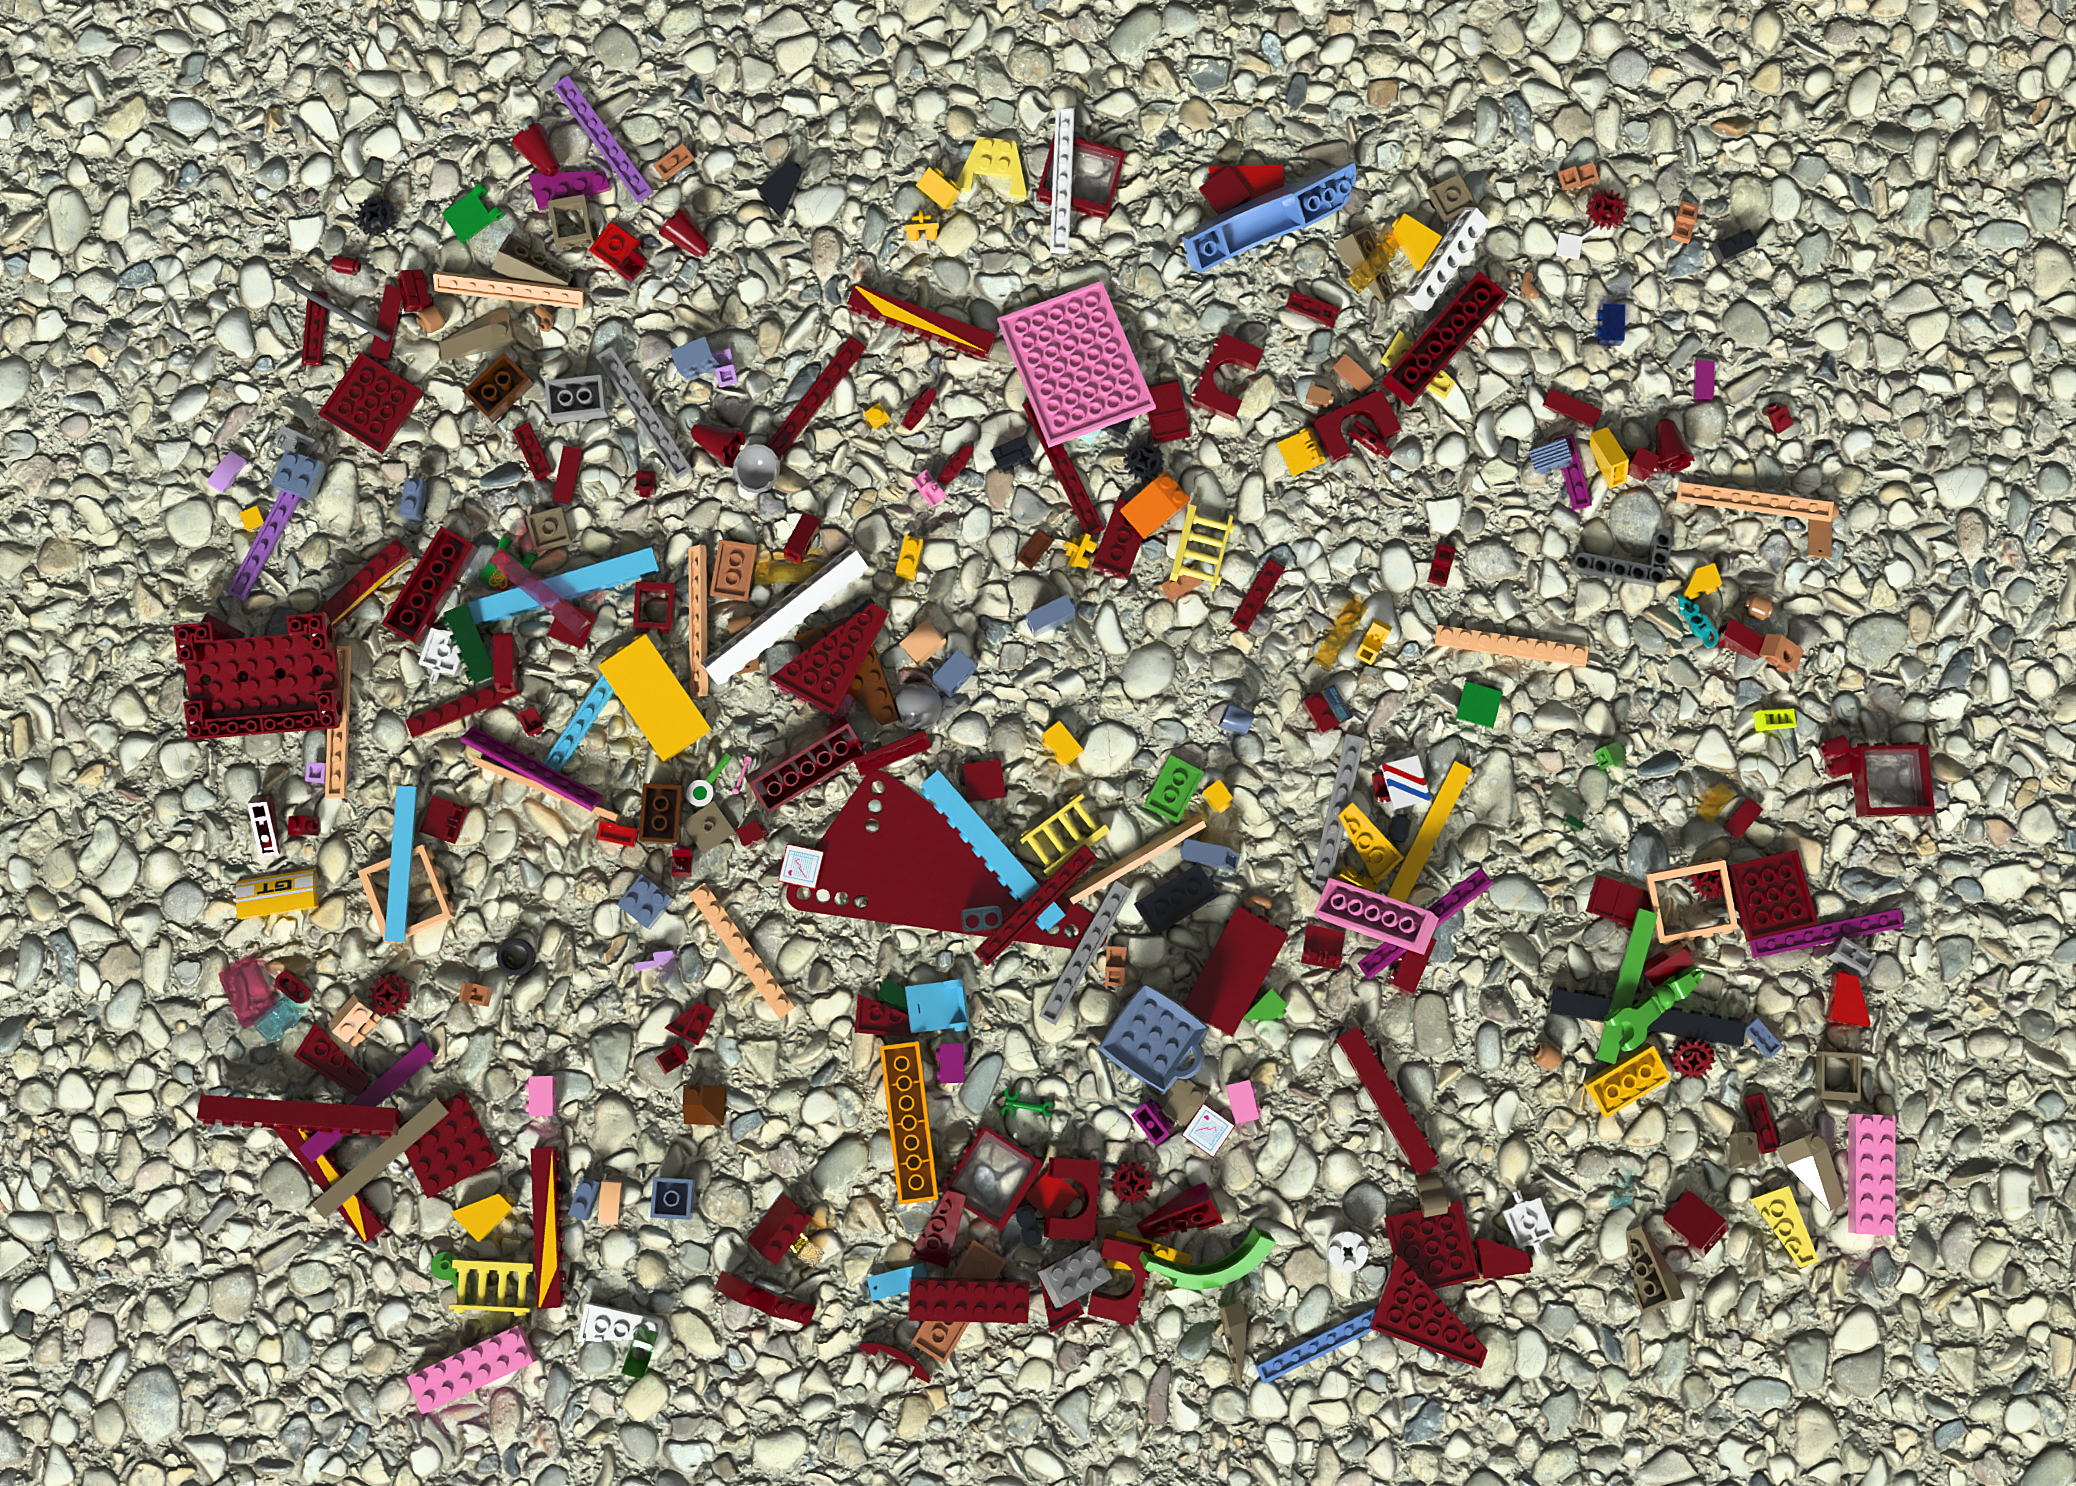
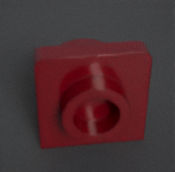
[634,471,656,498]

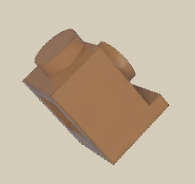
[1304,381,1335,410]

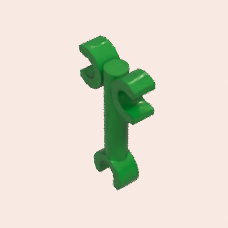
[1001,1088,1054,1117]

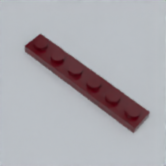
[405,684,521,739]

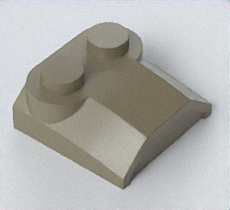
[1156,1078,1209,1127]

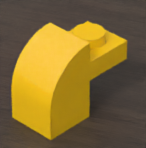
[1355,618,1392,665]

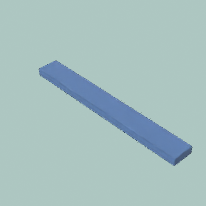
[1255,1306,1377,1384]

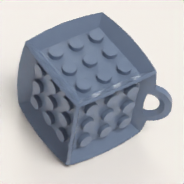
[1097,982,1209,1095]

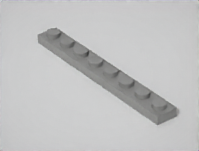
[596,347,693,480]
[1310,734,1365,886]
[1039,880,1132,1026]

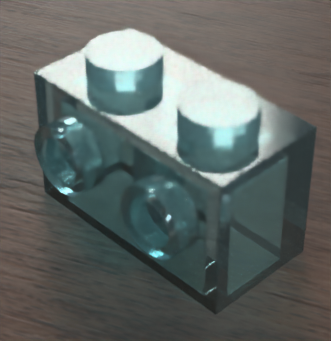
[253,997,301,1044]

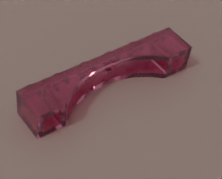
[488,547,591,638]

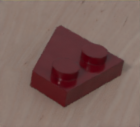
[665,1002,717,1046]

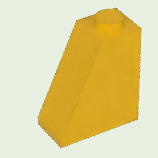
[1392,213,1442,272]
[1590,427,1629,489]
[451,1193,516,1242]

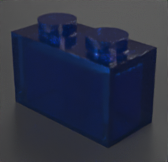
[1595,303,1625,346]

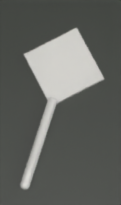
[1556,225,1600,260]

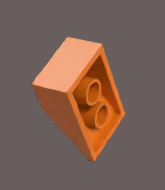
[1120,471,1191,539]

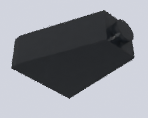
[757,159,804,221]

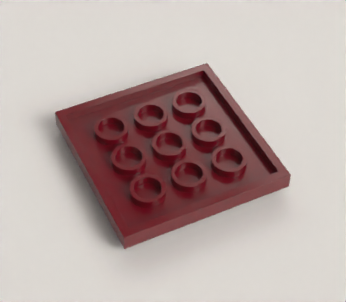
[318,352,424,455]
[1726,849,1818,942]
[399,1091,499,1199]
[1384,1200,1480,1290]

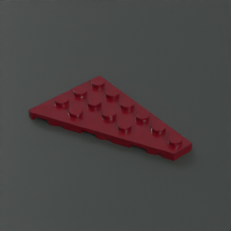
[769,603,890,714]
[1369,1255,1488,1369]

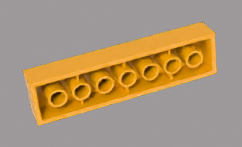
[880,1041,939,1205]

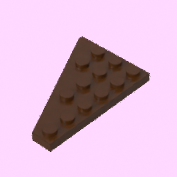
[794,611,901,726]

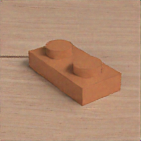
[653,143,695,181]
[1161,566,1203,602]

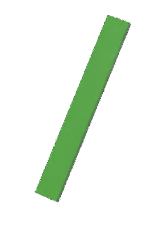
[1595,908,1658,1064]

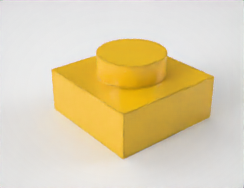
[864,403,890,430]

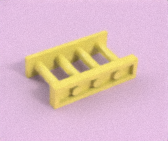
[1169,504,1235,591]
[1020,794,1110,878]
[449,1259,535,1316]

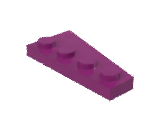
[528,171,611,211]

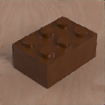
[462,353,534,423]
[638,783,685,845]

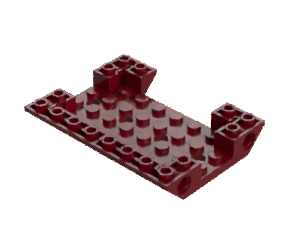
[173,612,344,740]

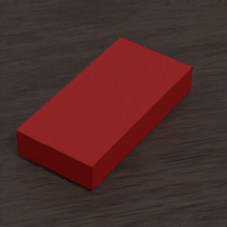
[596,820,639,848]

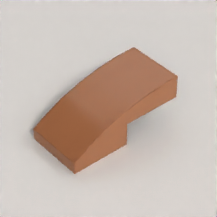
[1557,162,1599,191]
[1670,201,1699,244]
[1332,354,1374,394]
[1105,945,1126,987]

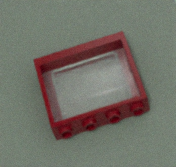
[1036,133,1126,220]
[1849,742,1935,818]
[941,1125,1044,1231]

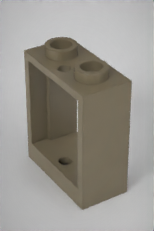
[547,194,595,251]
[1815,1048,1861,1101]

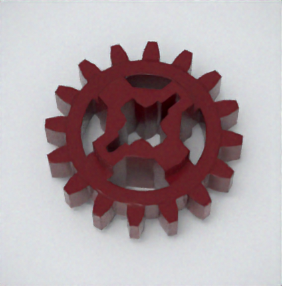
[1586,189,1628,231]
[1687,858,1730,900]
[368,974,412,1017]
[1671,1037,1715,1079]
[1111,1161,1153,1204]

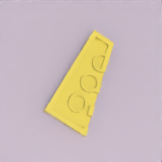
[1750,1185,1819,1268]

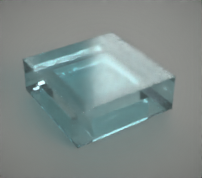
[1608,1195,1633,1210]

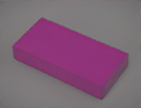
[1693,360,1715,400]

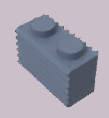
[1528,438,1573,475]
[399,478,428,521]
[568,1176,602,1221]

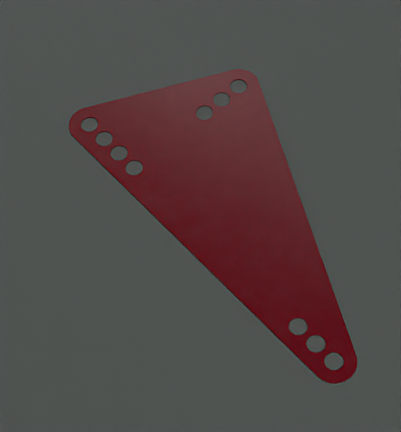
[786,771,1108,950]

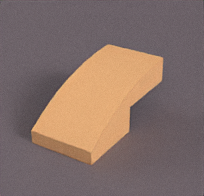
[598,1180,622,1224]

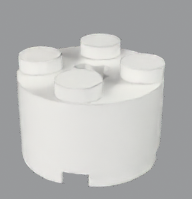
[1326,1230,1368,1272]

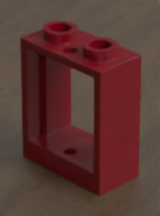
[633,582,676,634]

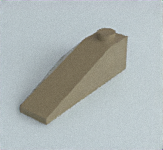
[1335,226,1393,303]
[492,234,573,286]
[439,308,517,361]
[1776,1129,1846,1211]
[1626,1225,1685,1314]
[1218,1299,1249,1386]

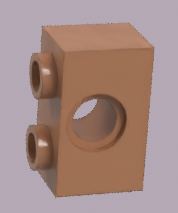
[1759,634,1804,672]

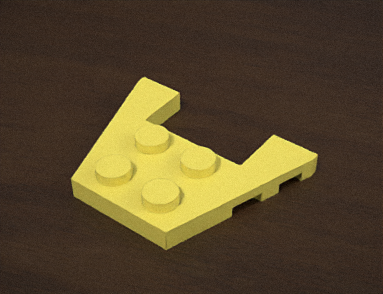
[956,137,1027,198]

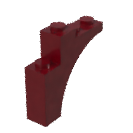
[714,1270,816,1325]

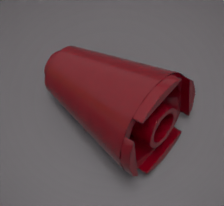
[512,123,560,177]
[658,206,711,258]
[1656,418,1695,473]
[691,422,745,466]

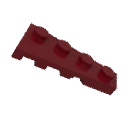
[293,1023,371,1096]
[910,1188,968,1268]

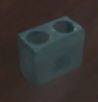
[961,906,1002,932]

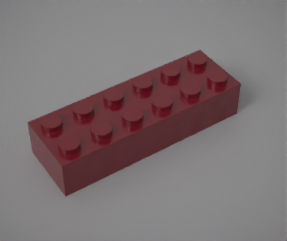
[381,526,478,647]
[745,716,867,814]
[907,1277,1030,1324]

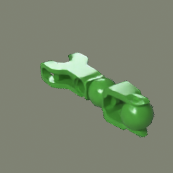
[1604,964,1705,1051]

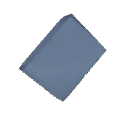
[1218,702,1255,736]

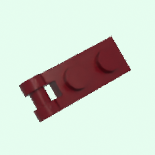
[1285,290,1340,328]

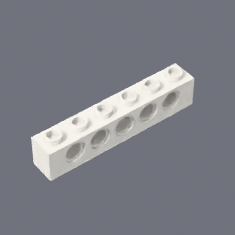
[1403,207,1489,311]

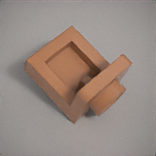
[459,982,493,1007]

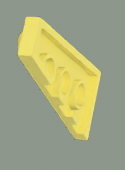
[1381,330,1456,400]

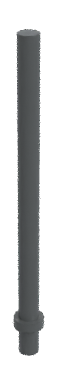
[281,277,391,342]

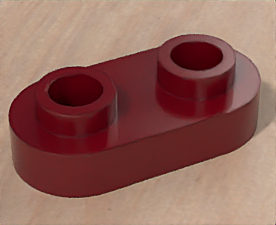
[275,972,312,1004]

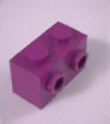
[1131,1099,1176,1146]

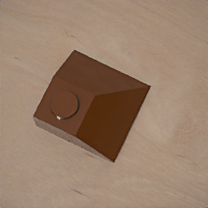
[682,1085,726,1125]

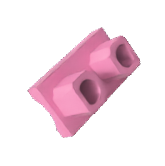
[911,469,947,508]

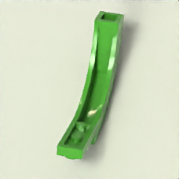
[1139,1227,1276,1290]

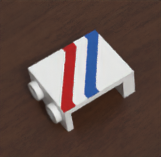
[1377,754,1431,812]

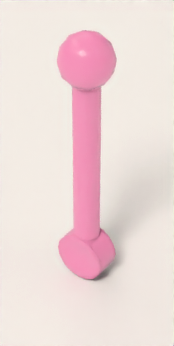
[732,756,752,794]

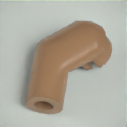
[1242,893,1272,909]

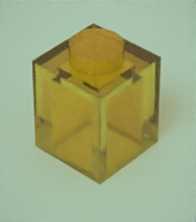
[790,1233,825,1268]

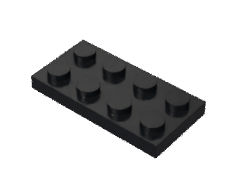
[1133,863,1220,937]

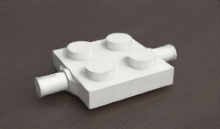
[418,628,461,684]
[1502,1190,1555,1257]

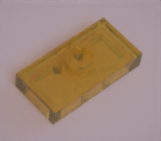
[1695,782,1735,824]

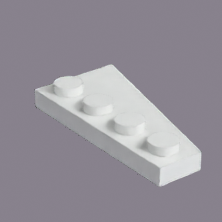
[577,1302,664,1342]

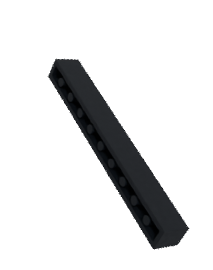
[1546,986,1746,1047]

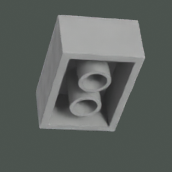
[545,375,608,424]
[1038,1243,1112,1308]

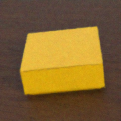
[239,505,265,531]

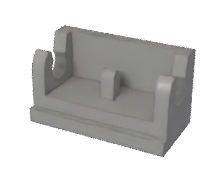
[274,425,320,459]
[1827,937,1877,978]

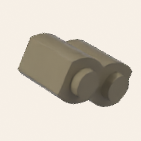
[1414,1172,1451,1217]

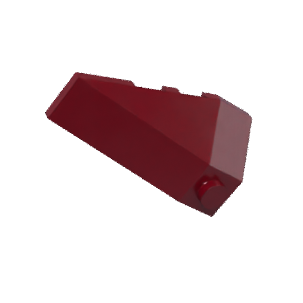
[1136,1182,1224,1238]

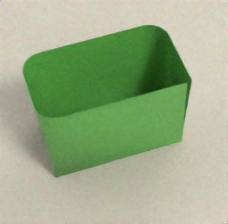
[621,1326,658,1379]

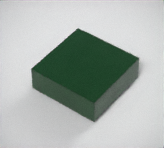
[1561,815,1585,832]

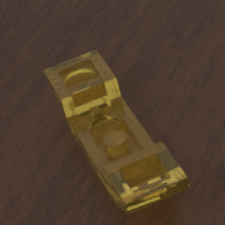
[1346,232,1400,294]
[755,562,827,585]
[1312,598,1368,671]

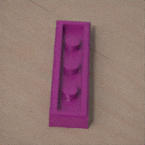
[1554,434,1592,511]

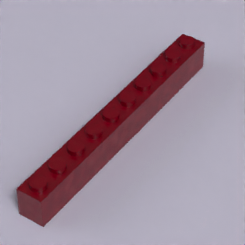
[196,1095,401,1138]

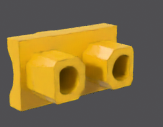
[905,210,939,241]
[1063,533,1097,569]

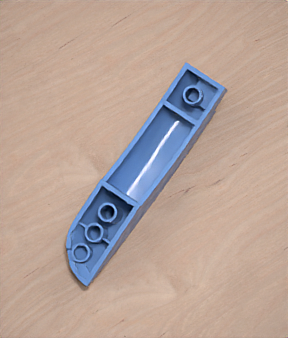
[1182,162,1356,273]

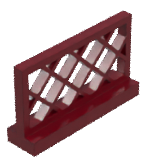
[853,730,931,777]

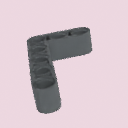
[1570,530,1672,587]

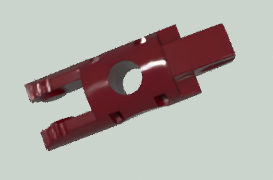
[901,388,937,431]
[1347,420,1393,459]
[937,444,974,487]

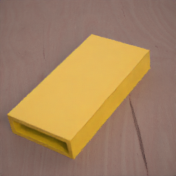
[598,634,712,763]

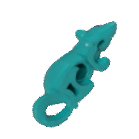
[1677,594,1719,648]

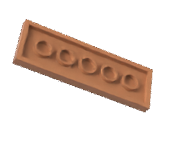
[911,1239,1007,1364]

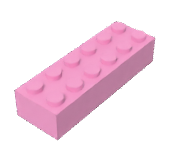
[1314,878,1439,955]
[1848,1114,1895,1236]
[407,1324,537,1414]

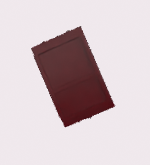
[1147,379,1191,445]
[1585,875,1651,927]

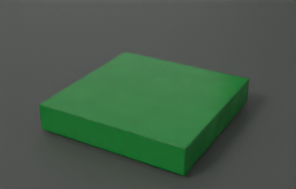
[1455,682,1503,729]

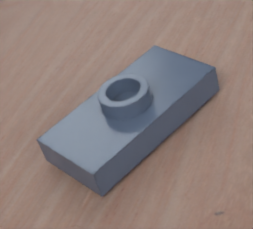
[1745,1016,1784,1059]

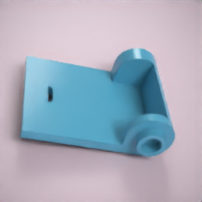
[905,979,970,1033]

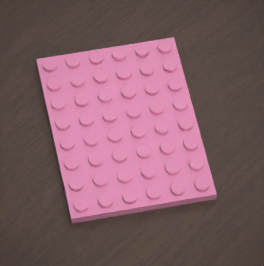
[997,281,1156,447]

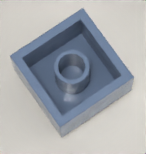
[670,336,721,380]
[272,449,327,502]
[932,649,976,698]
[617,874,675,930]
[650,1176,696,1220]

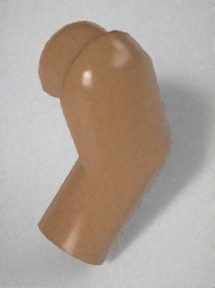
[1521,272,1539,299]
[534,305,553,332]

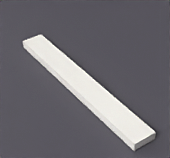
[1050,108,1074,254]

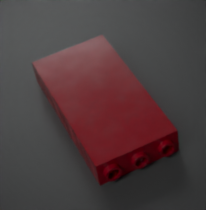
[1182,905,1289,1037]

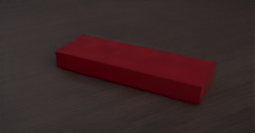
[1542,388,1602,429]
[512,422,553,481]
[552,446,583,505]
[1743,1092,1780,1155]

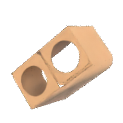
[899,620,946,667]

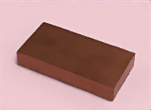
[1016,529,1054,570]

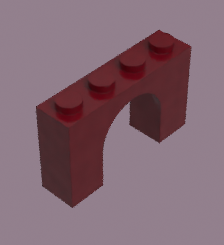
[1191,333,1264,422]
[1312,389,1402,465]
[1044,1157,1102,1241]
[1087,1233,1155,1325]

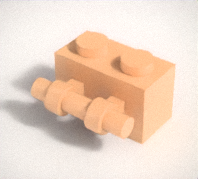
[328,994,382,1047]

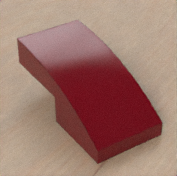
[1427,543,1456,587]
[1723,796,1763,839]

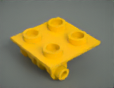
[1276,428,1326,477]
[1336,866,1376,893]

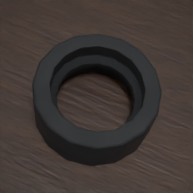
[496,938,536,976]

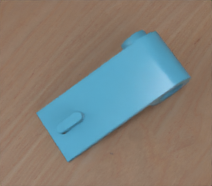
[867,1263,928,1301]

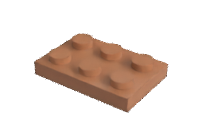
[710,540,758,602]

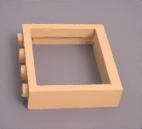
[357,845,455,944]
[1644,858,1738,945]

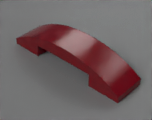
[858,1341,931,1383]

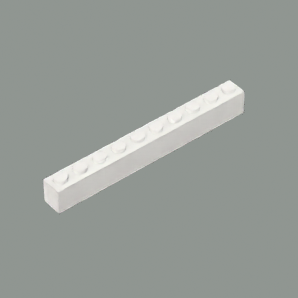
[700,546,868,685]

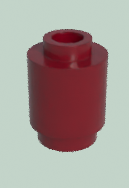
[331,254,362,276]

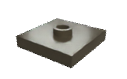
[1426,173,1477,223]
[525,506,572,553]
[682,801,736,855]

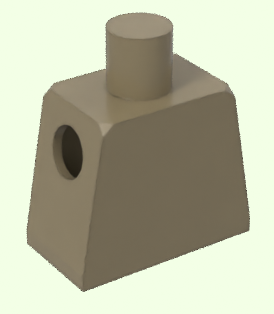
[1729,1122,1760,1169]

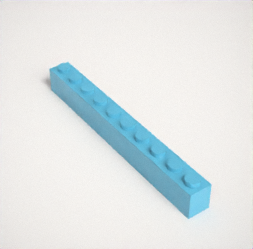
[468,546,661,628]
[921,770,1065,931]

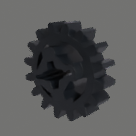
[355,197,397,238]
[1123,440,1164,482]

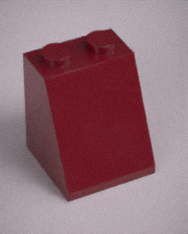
[1663,1189,1729,1258]

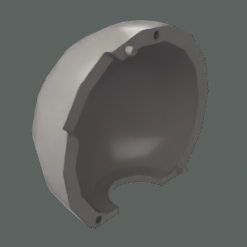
[733,444,780,493]
[895,682,942,731]

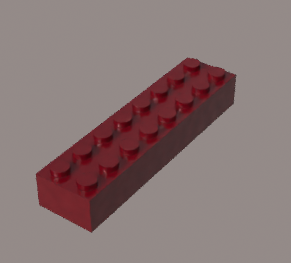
[1381,271,1508,408]

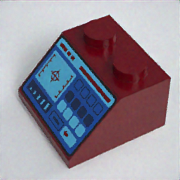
[1301,685,1353,736]

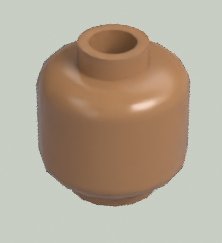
[416,305,446,333]
[1743,593,1774,621]
[1532,1041,1563,1070]

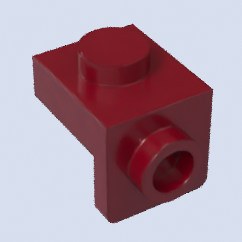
[616,249,647,283]
[1761,402,1794,434]
[516,704,544,737]
[1372,772,1391,802]
[288,815,320,836]
[671,846,693,877]
[655,1042,689,1075]

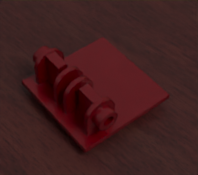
[419,796,469,844]
[1301,925,1345,970]

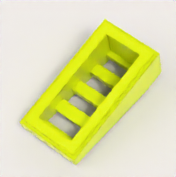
[1753,708,1797,731]

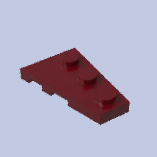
[854,994,914,1037]
[1038,1260,1085,1333]

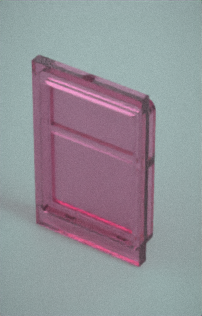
[218,956,280,1029]

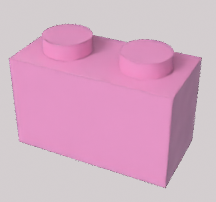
[526,1076,556,1116]
[1225,1080,1261,1124]

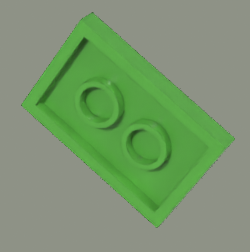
[1144,754,1204,823]

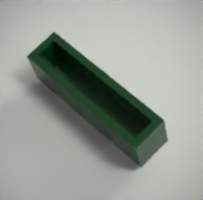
[441,604,493,685]

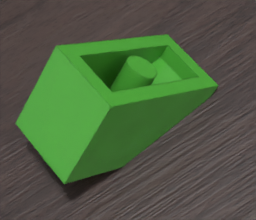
[1594,741,1627,770]
[1243,989,1288,1020]

